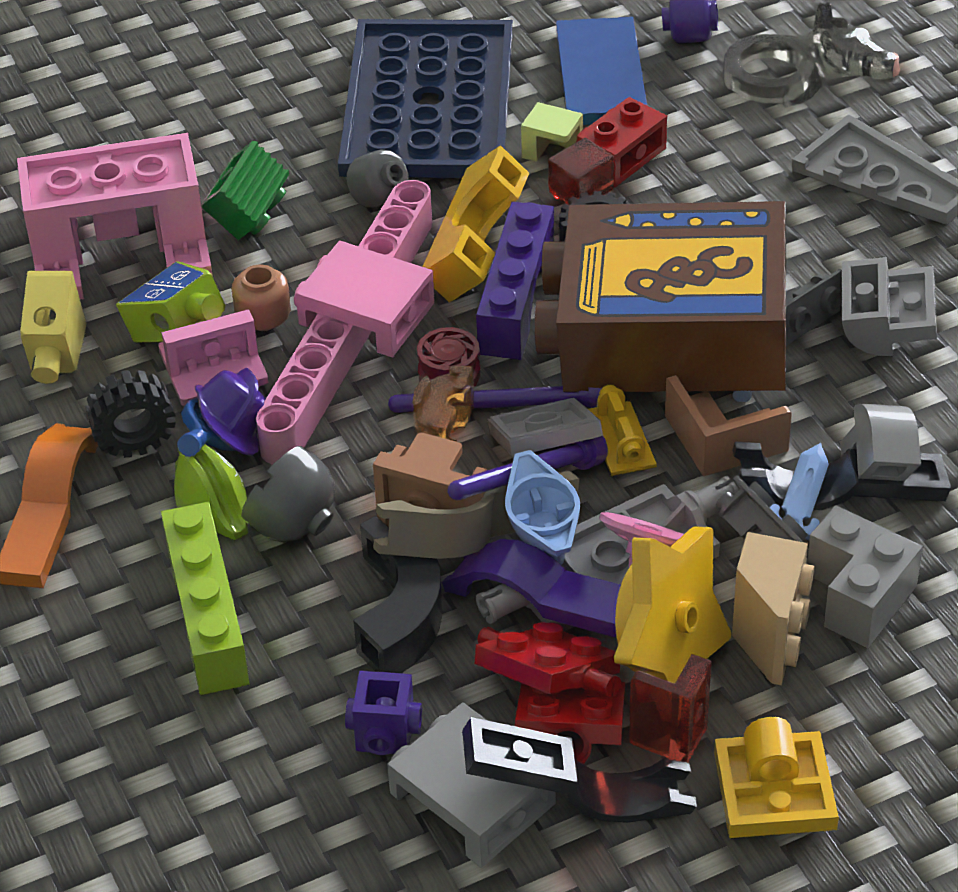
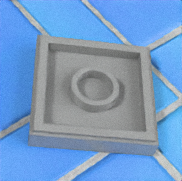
[488,398,603,457]

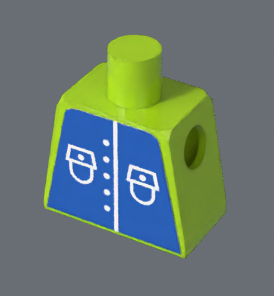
[116,261,226,342]

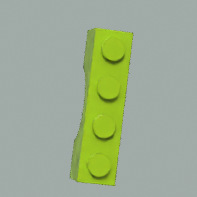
[161,502,250,695]

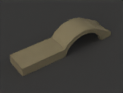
[373,471,579,559]

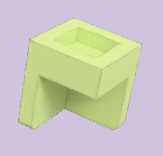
[521,102,583,162]

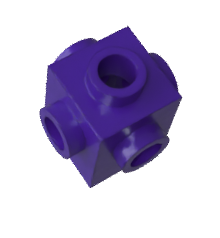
[345,671,422,755]

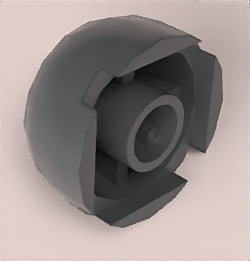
[241,446,335,543]

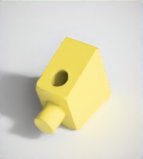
[20,271,86,384]

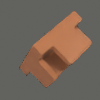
[373,433,487,527]

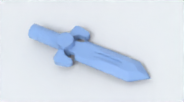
[770,443,829,541]

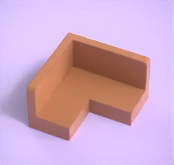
[665,375,792,477]

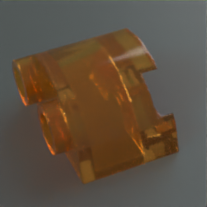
[412,366,474,442]

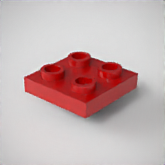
[515,682,625,764]

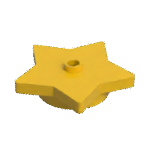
[614,526,731,719]

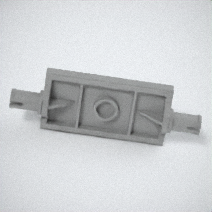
[476,476,738,632]

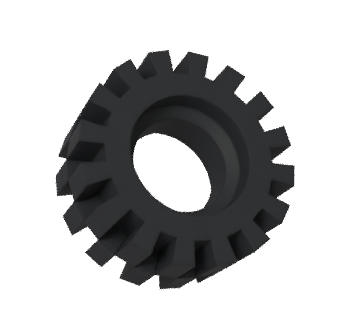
[85,370,176,458]

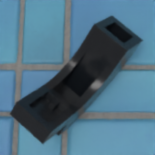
[353,515,443,673]

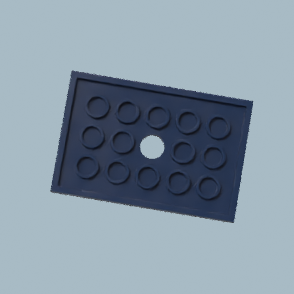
[338,19,513,179]

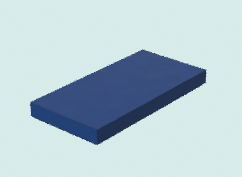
[556,17,647,125]

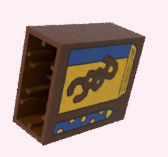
[535,201,786,392]

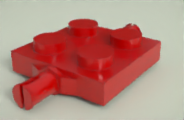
[474,622,621,698]

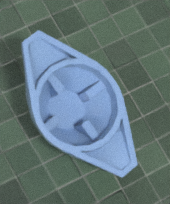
[505,450,580,565]

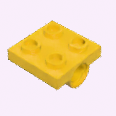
[714,717,839,838]

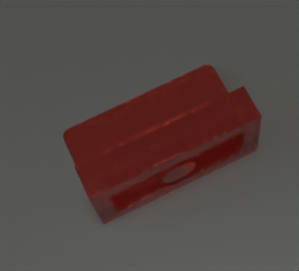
[629,654,712,763]

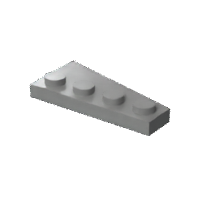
[792,114,958,225]

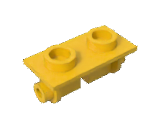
[588,385,657,476]

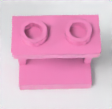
[294,240,434,358]

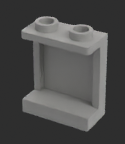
[387,702,556,868]

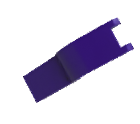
[442,539,621,638]

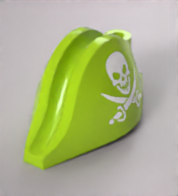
[174,444,248,540]

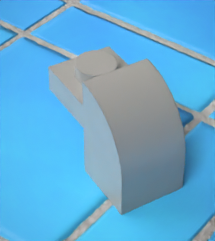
[840,404,921,481]

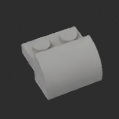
[842,257,937,356]

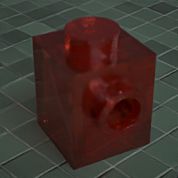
[548,138,614,205]

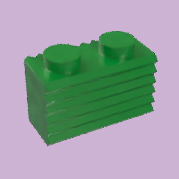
[201,141,289,240]

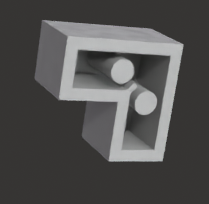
[807,505,923,648]

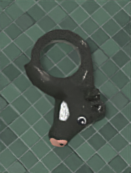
[722,2,900,108]

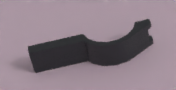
[732,442,951,511]
[462,717,697,823]

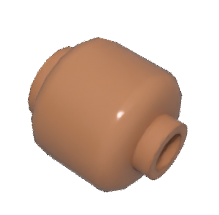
[231,264,291,331]

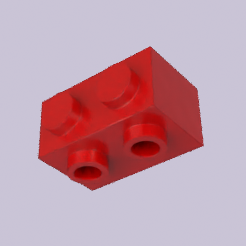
[576,97,667,188]

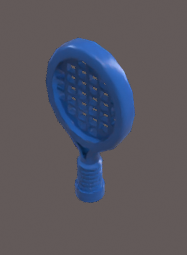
[177,398,235,457]

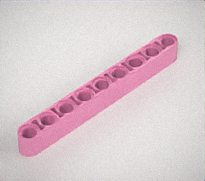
[256,180,432,465]

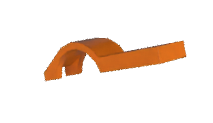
[0,423,98,588]

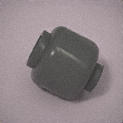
[347,149,409,208]

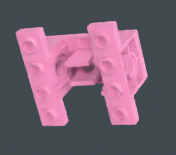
[17,133,213,300]

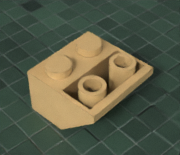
[732,532,814,685]

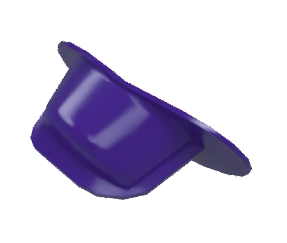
[195,368,266,456]

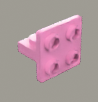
[158,309,268,406]

